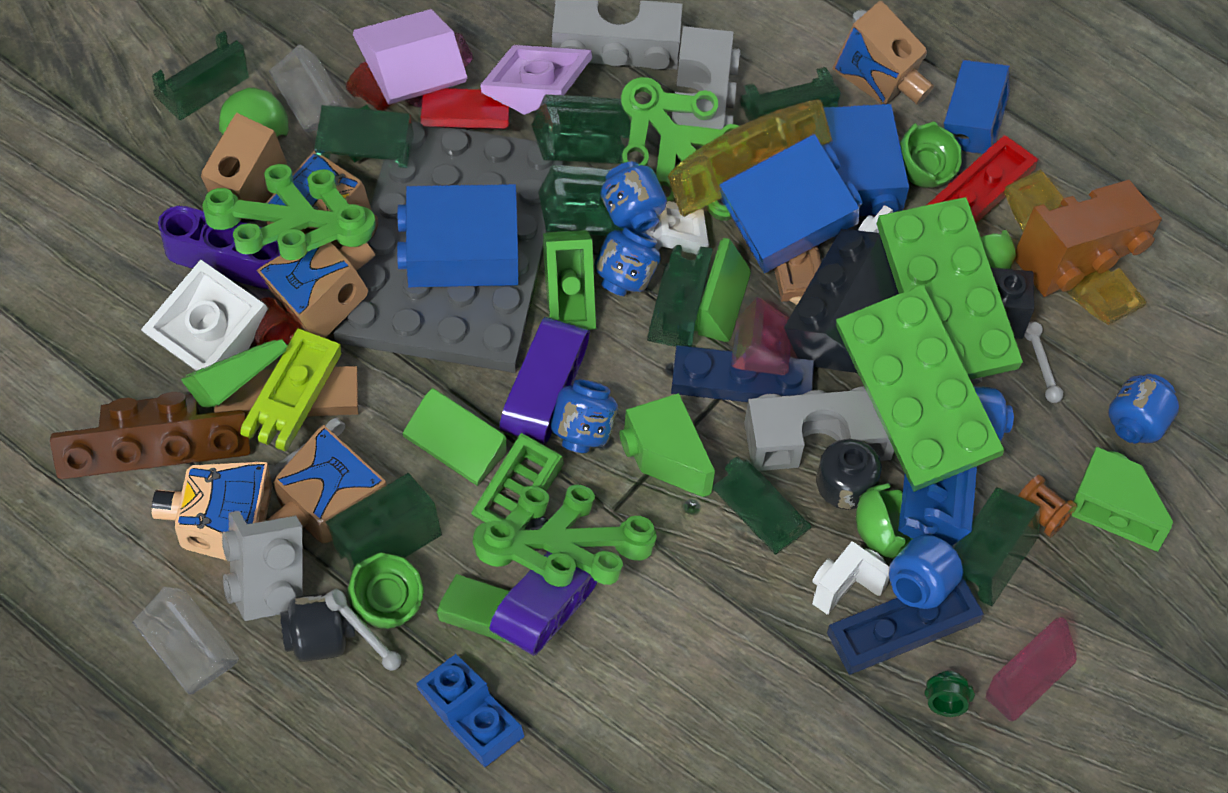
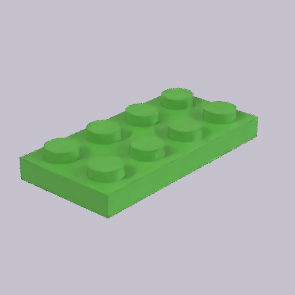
[876,197,1023,380]
[836,284,1004,492]

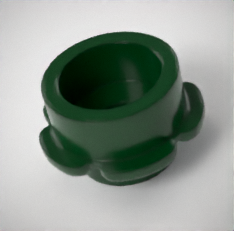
[924,671,975,717]

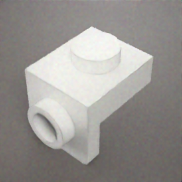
[812,541,889,615]

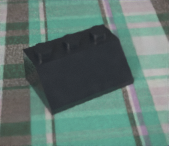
[784,229,899,374]

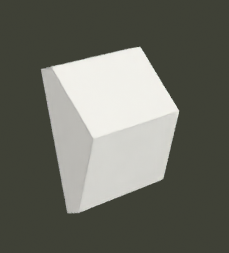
[141,260,268,371]

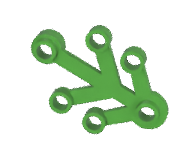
[621,77,746,221]
[202,164,376,260]
[473,485,657,587]

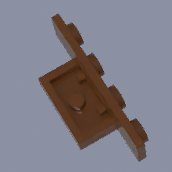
[50,392,250,479]

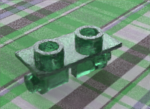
[712,457,812,555]

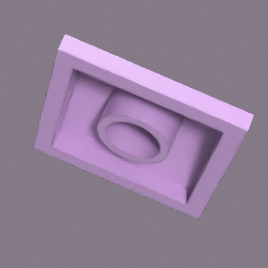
[353,9,467,105]
[480,45,592,115]

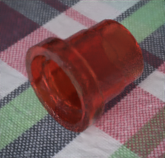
[346,61,391,112]
[255,297,301,346]

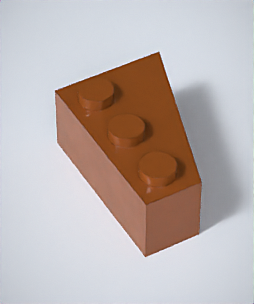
[1015,180,1162,297]

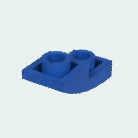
[416,654,524,767]

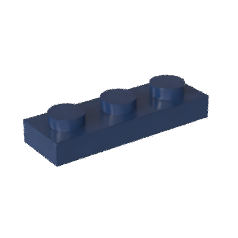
[671,345,814,402]
[827,577,984,675]

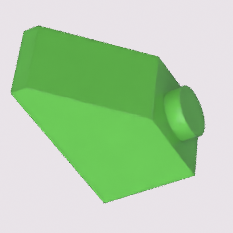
[543,230,596,330]
[619,393,715,497]
[1072,447,1173,552]

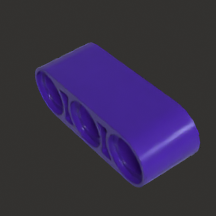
[158,206,280,289]
[499,317,590,445]
[489,552,598,656]

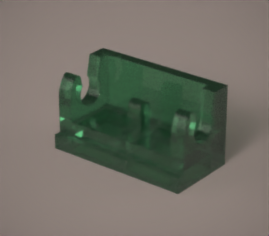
[152,31,249,121]
[740,67,841,138]
[531,94,631,164]
[314,105,414,168]
[538,164,623,236]
[647,245,713,347]
[325,473,442,572]
[954,487,1040,607]

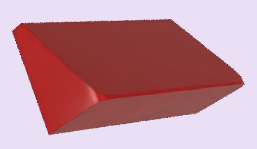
[421,88,509,129]

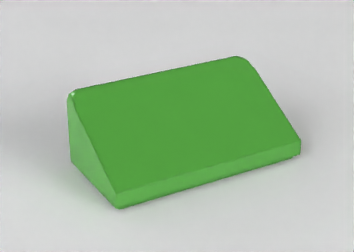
[696,237,750,342]
[403,388,506,486]
[437,574,514,645]

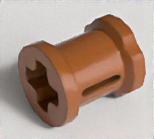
[1012,474,1077,538]

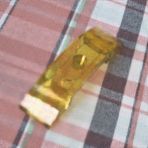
[668,99,832,217]
[1004,170,1146,325]

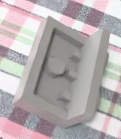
[222,511,302,621]

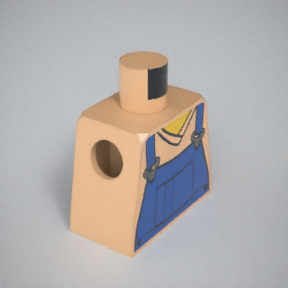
[152,462,272,560]

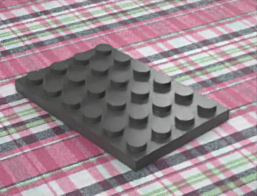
[334,119,566,373]

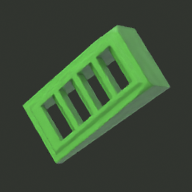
[181,339,288,408]
[471,433,564,523]

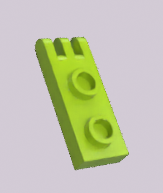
[241,328,342,452]

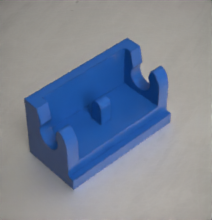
[944,60,1010,154]
[898,466,977,546]

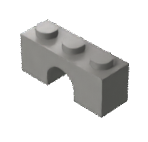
[552,0,682,70]
[672,26,740,158]
[744,387,894,472]

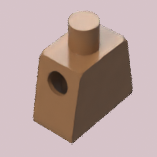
[201,113,288,221]

